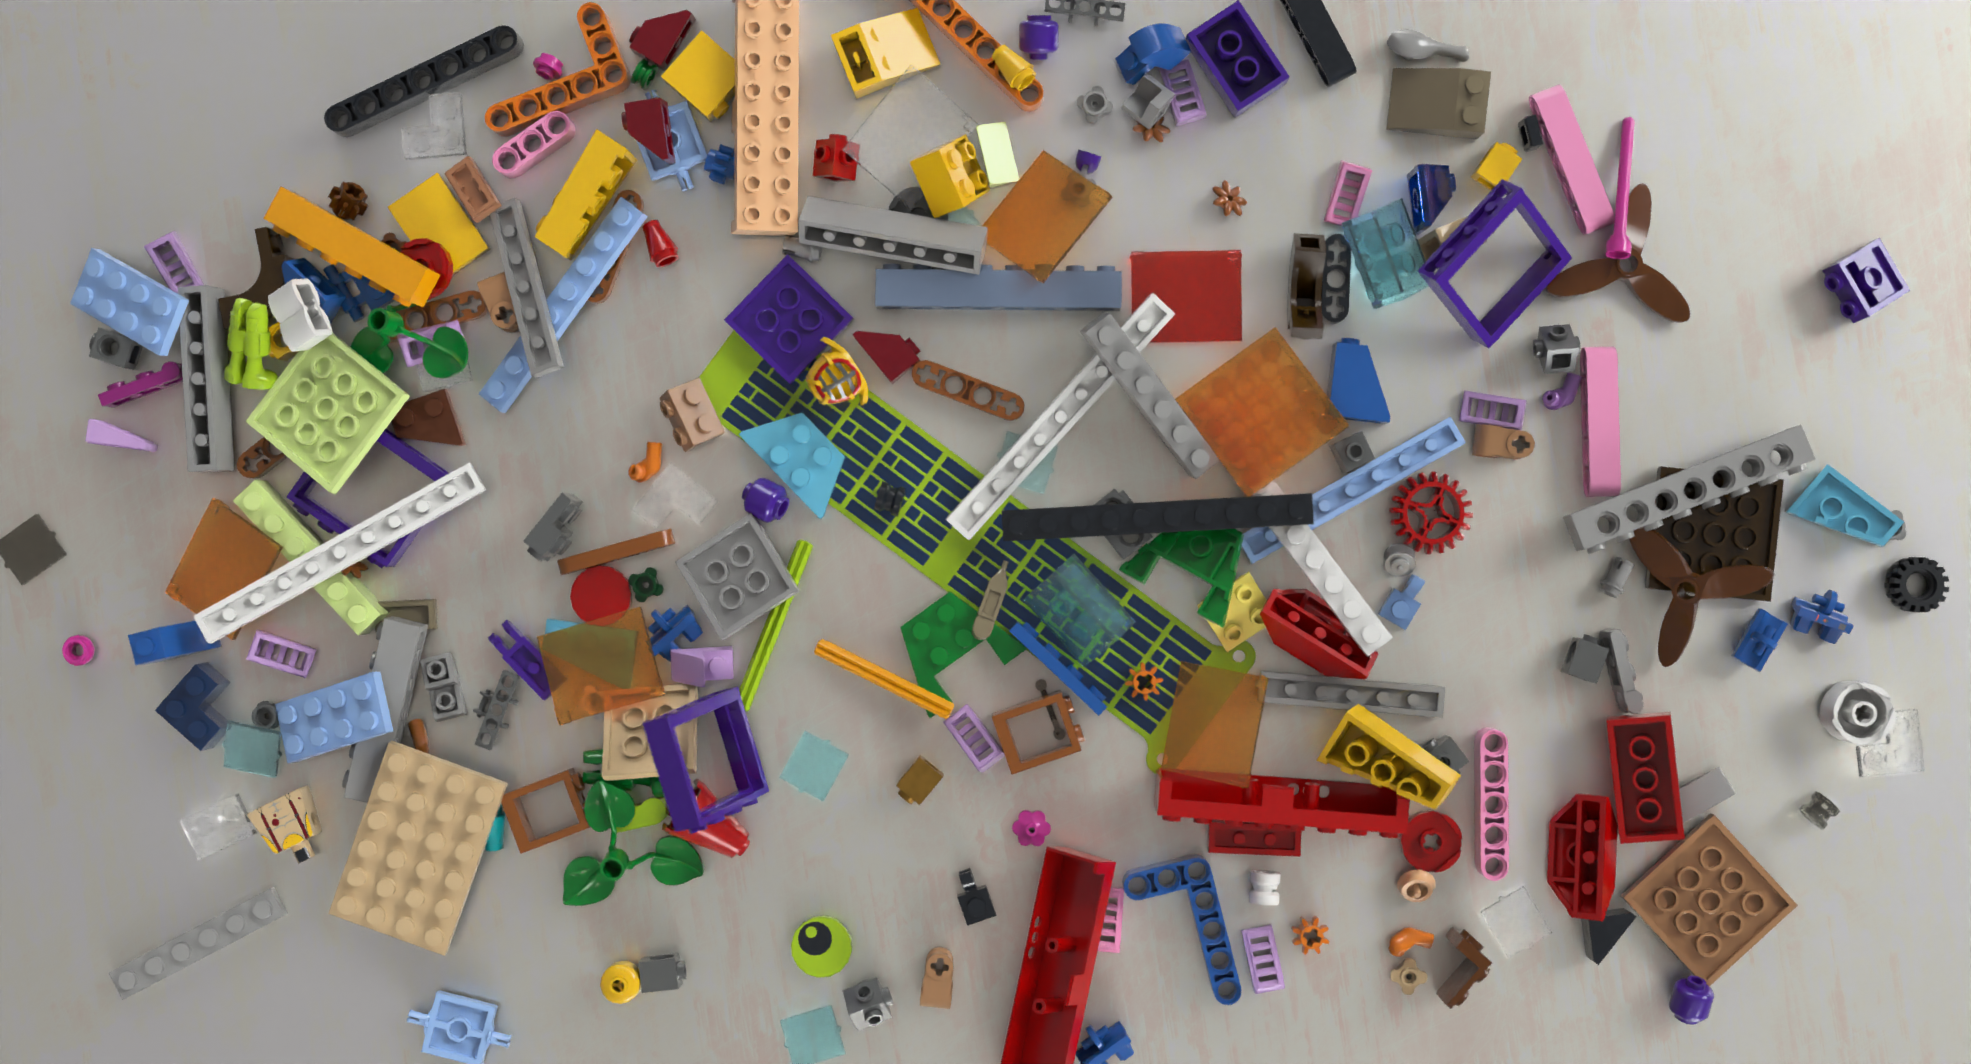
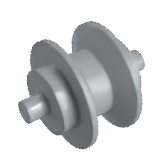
[1384,543,1416,576]

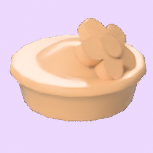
[1397,869,1435,902]

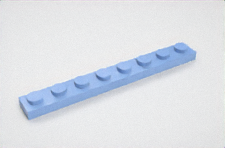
[479,197,648,413]
[1241,416,1466,564]

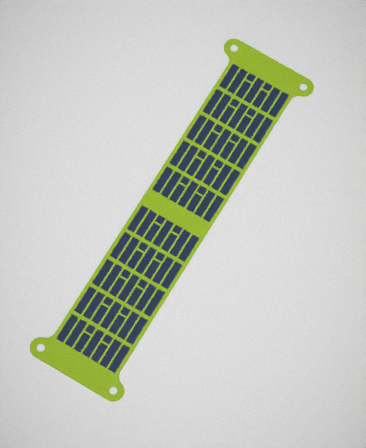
[699,330,1256,774]

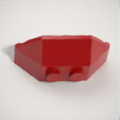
[1260,589,1379,679]
[1547,793,1618,921]

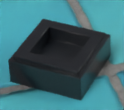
[1518,114,1543,152]

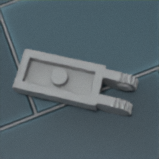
[1599,629,1644,714]

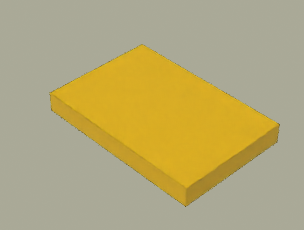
[387,173,491,275]

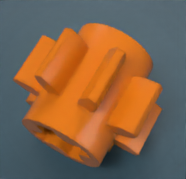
[1125,662,1163,701]
[1291,916,1329,955]

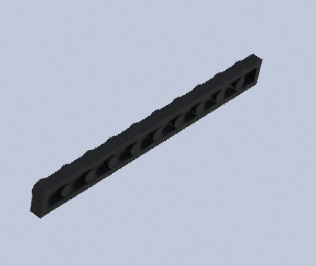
[1002,493,1314,541]

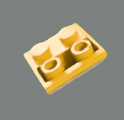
[909,134,990,219]

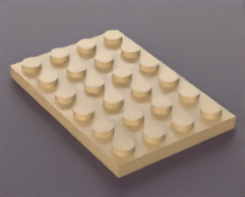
[328,741,508,956]

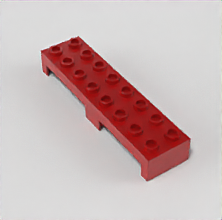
[1154,768,1410,838]
[1001,847,1116,1064]

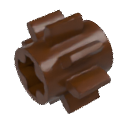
[328,182,369,220]

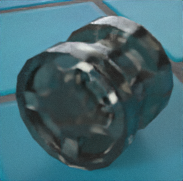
[1799,791,1840,830]

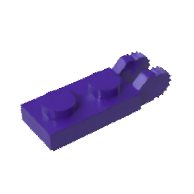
[488,620,568,701]

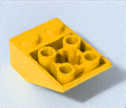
[831,8,941,99]

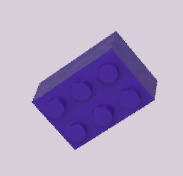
[1186,0,1290,118]

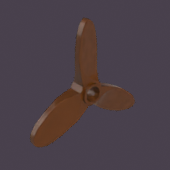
[1545,183,1690,323]
[1629,527,1775,667]

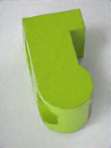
[616,796,669,833]

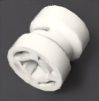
[1249,870,1281,905]

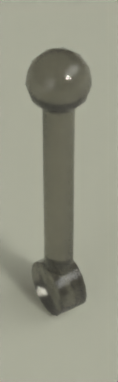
[1035,679,1065,740]

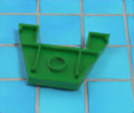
[1119,529,1244,628]
[900,591,1027,718]

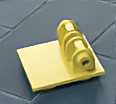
[1197,571,1267,652]

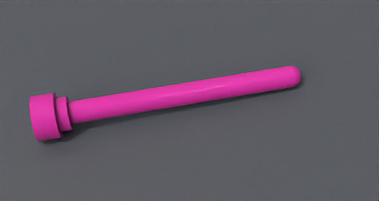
[1605,117,1635,259]

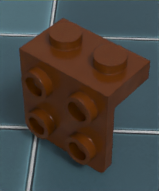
[1436,927,1492,1009]

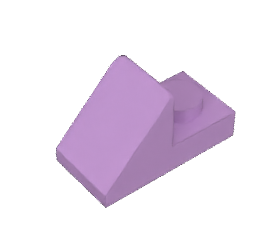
[670,646,734,687]

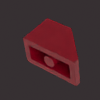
[629,10,696,72]
[621,97,676,164]
[852,331,921,384]

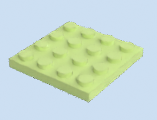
[246,332,410,495]

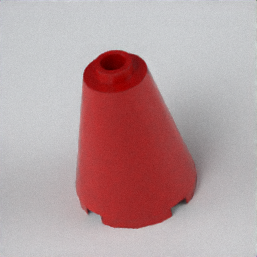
[662,779,750,858]

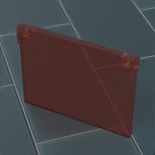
[1129,249,1242,343]

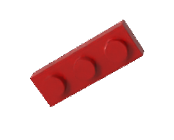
[1207,821,1302,857]

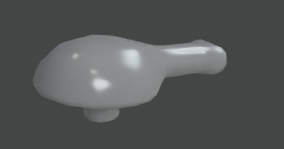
[1387,29,1469,62]

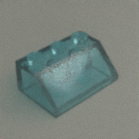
[1341,198,1429,309]
[1023,554,1136,667]

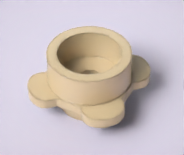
[1390,958,1428,995]

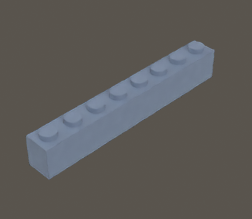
[875,264,1122,311]

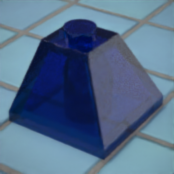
[1407,164,1456,235]

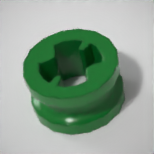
[631,59,658,90]

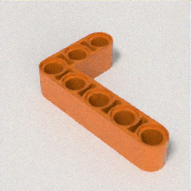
[485,2,631,137]

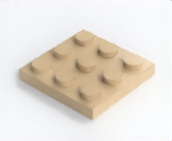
[602,684,698,781]

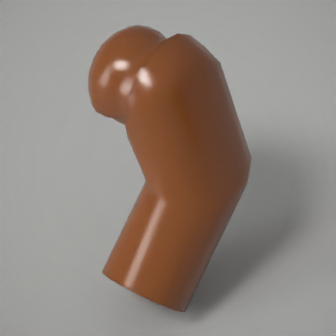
[407,719,429,754]

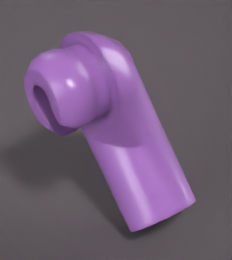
[1542,372,1582,410]

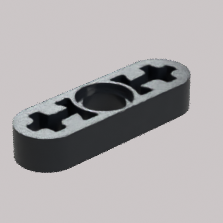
[1321,234,1351,324]

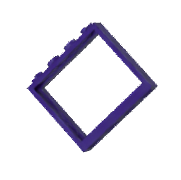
[1417,179,1572,348]
[286,428,449,569]
[642,686,769,834]

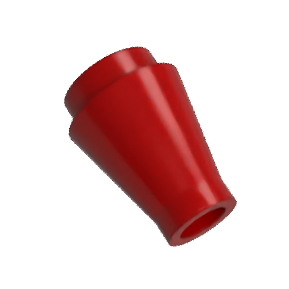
[642,220,679,267]

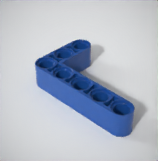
[1122,854,1242,1005]

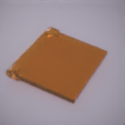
[982,150,1113,284]
[165,498,283,640]
[537,607,665,725]
[1161,661,1269,788]

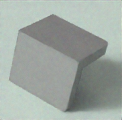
[1121,74,1175,129]

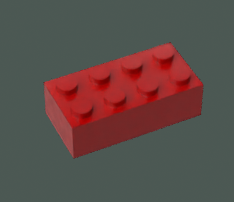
[1606,712,1685,844]

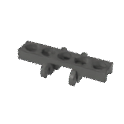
[1044,0,1126,26]
[473,670,520,750]

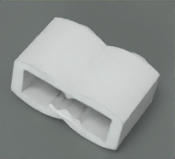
[268,278,332,352]

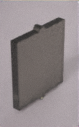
[0,514,67,585]

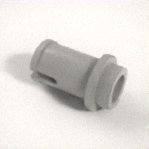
[782,235,822,263]
[1600,557,1635,598]

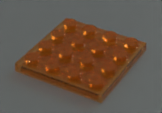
[1175,327,1349,498]

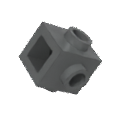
[1533,324,1580,374]
[1421,735,1470,774]
[842,977,894,1031]

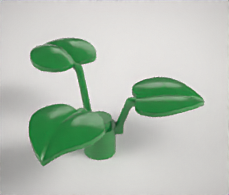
[350,299,468,379]
[563,780,704,906]

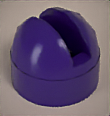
[1075,149,1102,174]

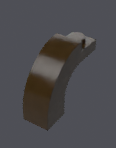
[218,227,294,330]
[1287,233,1326,340]

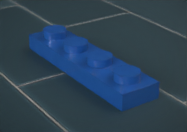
[1009,621,1107,716]

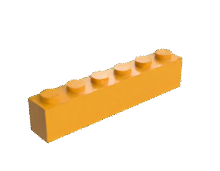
[263,186,441,307]

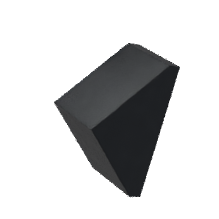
[1581,908,1636,965]

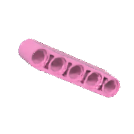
[1529,84,1615,235]
[1580,346,1621,497]
[1474,727,1509,881]

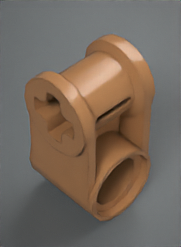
[477,272,519,333]
[1472,424,1535,459]
[920,947,953,1009]

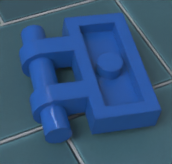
[323,264,395,323]

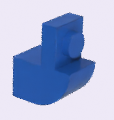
[1115,23,1191,85]

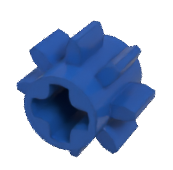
[704,144,734,185]

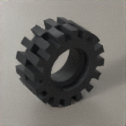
[1884,557,1949,613]

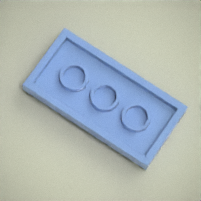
[70,248,189,356]
[275,672,393,763]

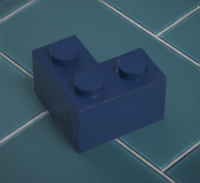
[155,662,233,751]

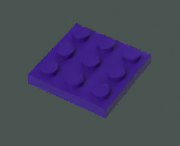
[724,254,854,385]

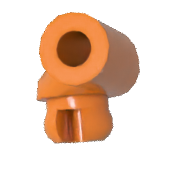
[628,442,662,482]
[1388,927,1434,957]

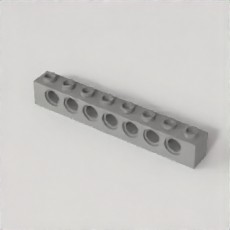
[1563,425,1815,554]

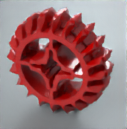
[1389,471,1473,554]

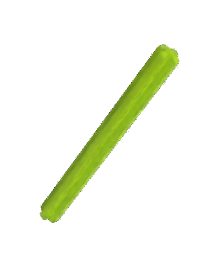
[739,539,813,712]

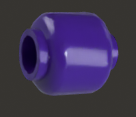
[1019,15,1059,60]
[742,478,789,523]
[1669,976,1714,1025]

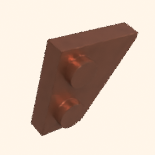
[391,389,466,446]

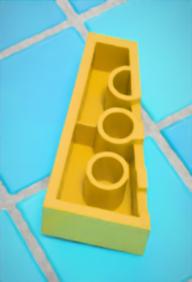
[535,129,637,261]
[1316,703,1462,810]

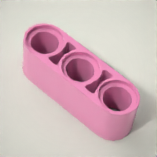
[492,111,576,178]

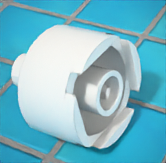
[1819,681,1896,745]

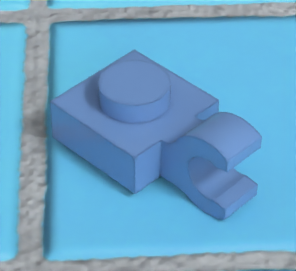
[1378,574,1425,630]

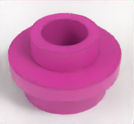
[533,53,563,81]
[62,635,94,666]

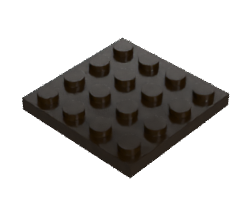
[1645,466,1784,602]

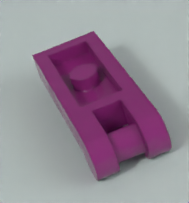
[98,361,183,408]

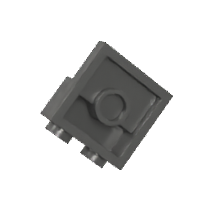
[523,493,583,562]

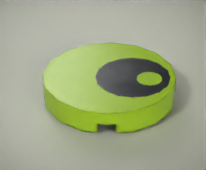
[791,915,852,978]

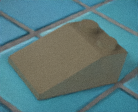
[1386,68,1491,139]

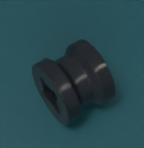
[874,481,906,517]

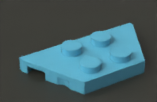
[739,413,845,519]

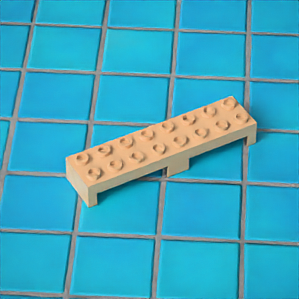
[731,0,799,236]

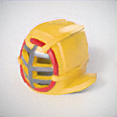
[805,337,868,406]

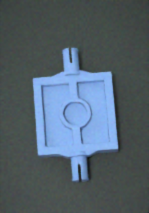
[636,90,708,191]
[407,990,512,1064]

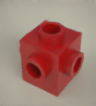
[812,134,859,182]

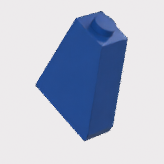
[1324,338,1390,424]
[128,621,222,666]

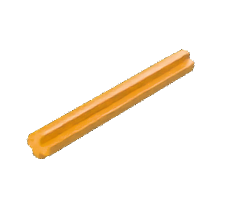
[814,639,954,719]

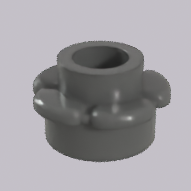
[252,701,279,731]

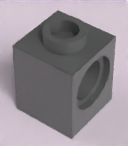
[89,327,143,370]
[1329,431,1375,473]
[1560,634,1609,684]
[638,953,687,993]

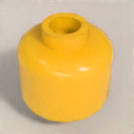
[600,961,641,1004]

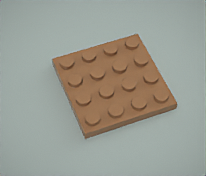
[1621,813,1798,987]

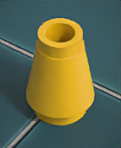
[992,45,1036,91]

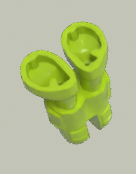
[224,298,279,390]

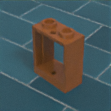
[991,690,1085,775]
[501,767,590,854]

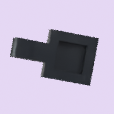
[957,868,996,926]

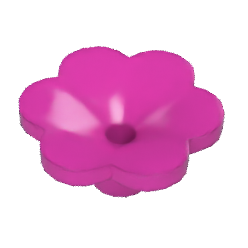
[1012,810,1051,846]

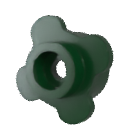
[628,567,664,602]

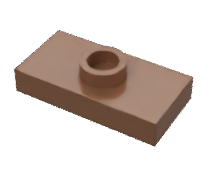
[444,156,502,223]

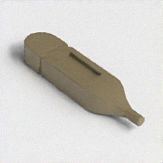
[972,560,1008,640]

